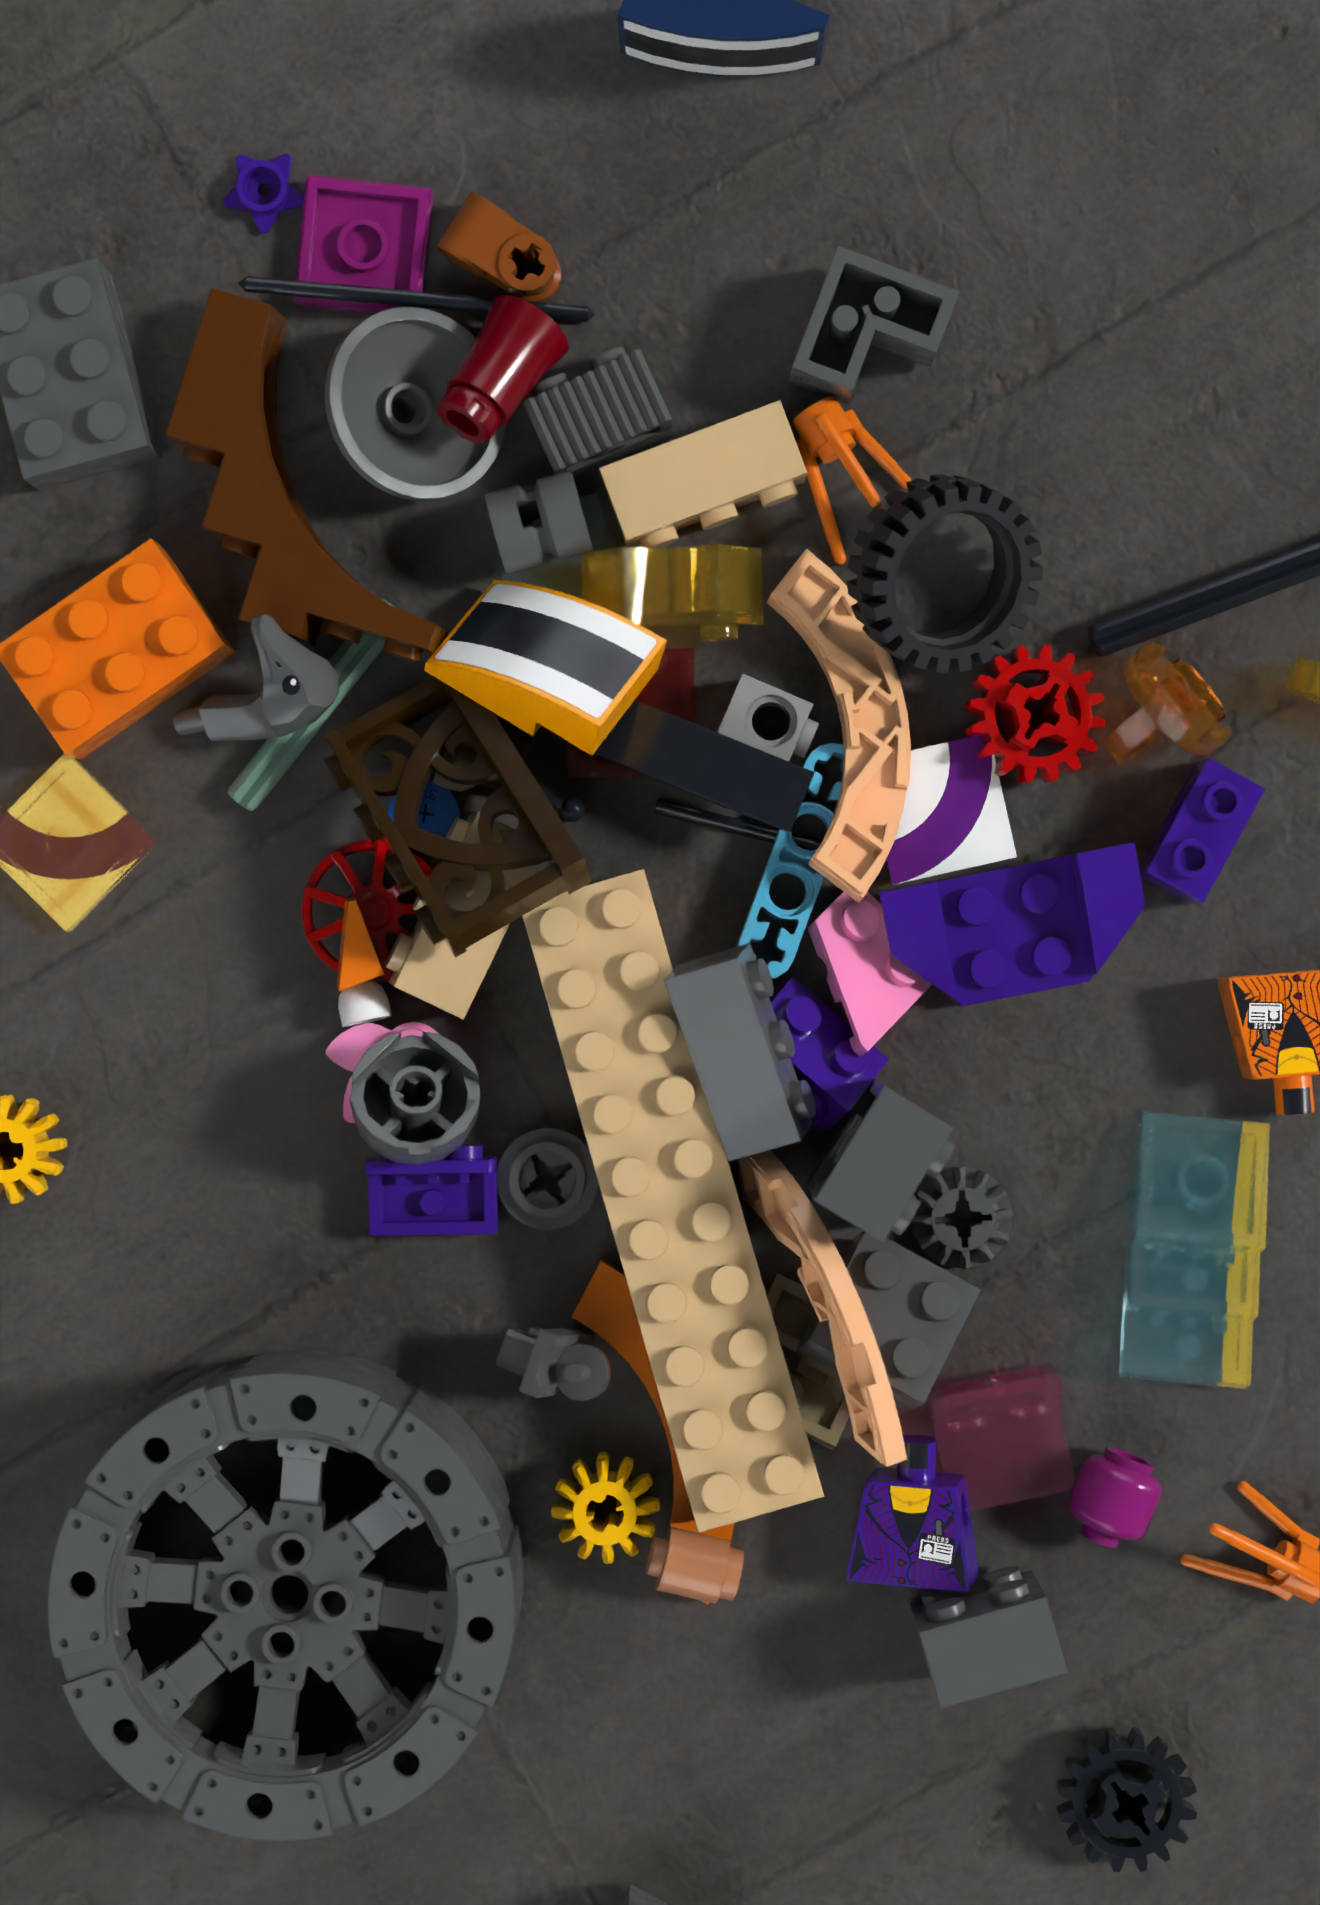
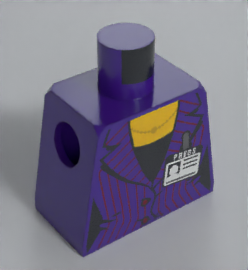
[847,1435,978,1592]

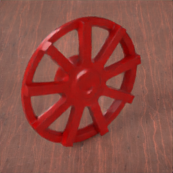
[301,839,432,982]

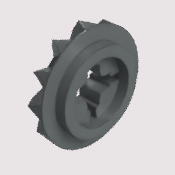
[497,1127,598,1230]
[911,1167,1014,1269]

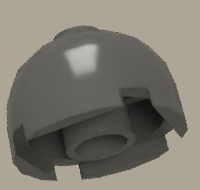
[350,1032,481,1165]

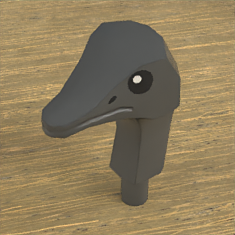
[173,614,339,741]

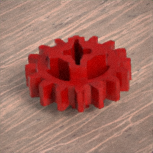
[964,644,1106,785]

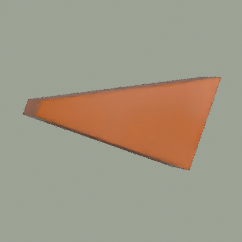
[336,896,384,992]

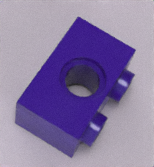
[1139,758,1265,904]

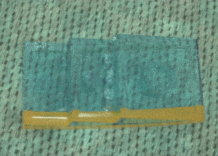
[1119,1112,1270,1389]

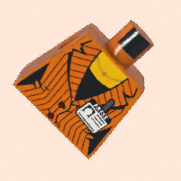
[1218,969,1320,1115]

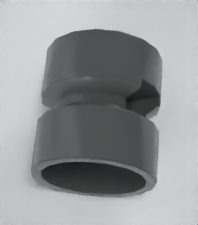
[484,470,593,575]

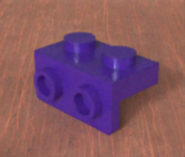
[771,977,889,1132]
[365,1144,499,1236]

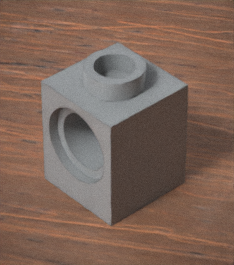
[717,674,819,761]

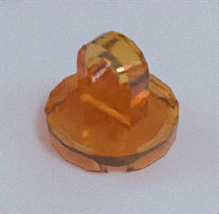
[1103,642,1231,764]

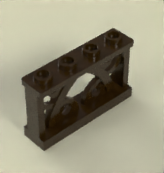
[323,676,591,958]

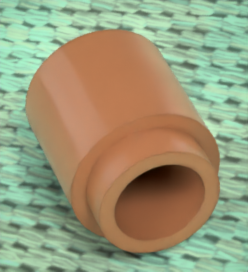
[646,1526,744,1604]

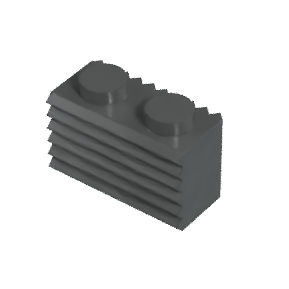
[523,347,672,474]

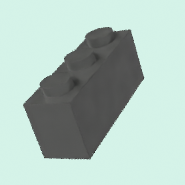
[664,943,816,1162]

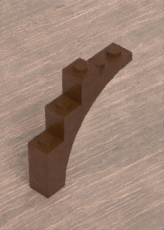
[166,287,449,663]

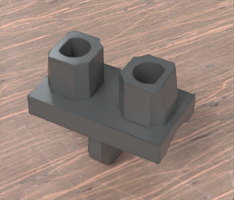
[496,1327,612,1401]

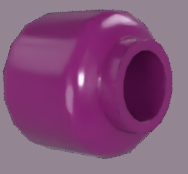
[1068,1447,1162,1548]

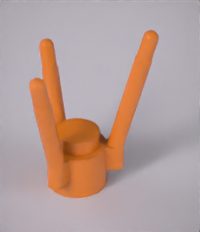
[792,396,912,565]
[1180,1481,1320,1604]

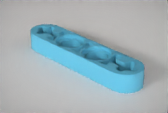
[736,743,844,979]

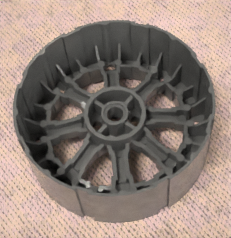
[48,1351,524,1841]

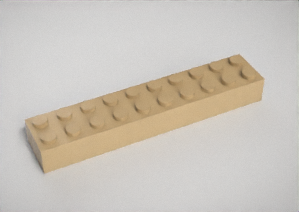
[523,869,824,1533]

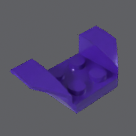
[879,842,1145,1006]

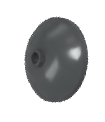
[325,307,506,501]

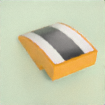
[424,580,667,756]

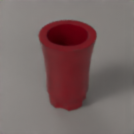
[436,295,569,444]

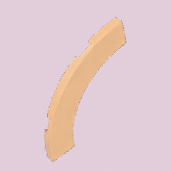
[766,548,911,903]
[736,1150,907,1467]

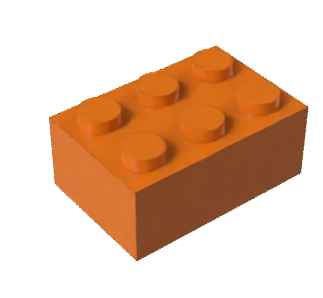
[0,538,236,760]

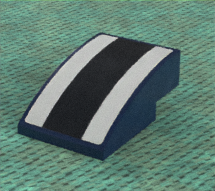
[617,0,830,76]

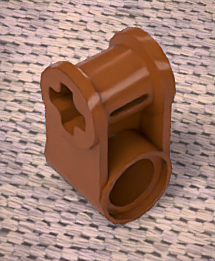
[436,192,562,302]

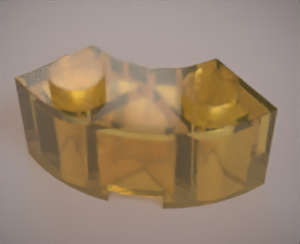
[581,544,764,641]

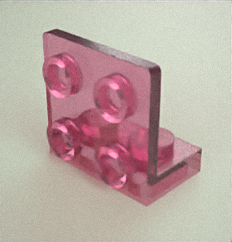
[927,1363,1076,1511]

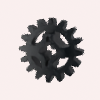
[1056,1727,1197,1872]

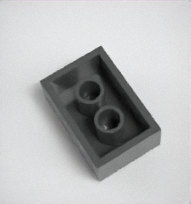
[0,258,161,491]
[807,1079,955,1243]

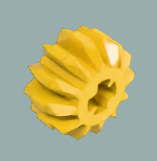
[0,1094,67,1204]
[551,1452,660,1564]

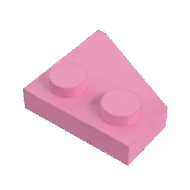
[808,891,932,1057]

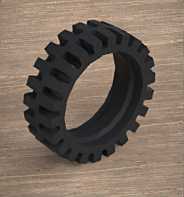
[847,474,1043,674]

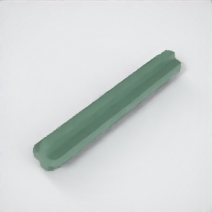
[228,599,394,811]

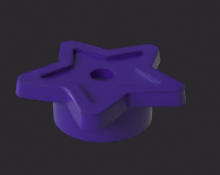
[223,154,304,234]

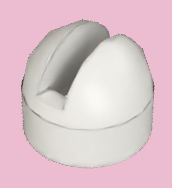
[338,980,392,1027]

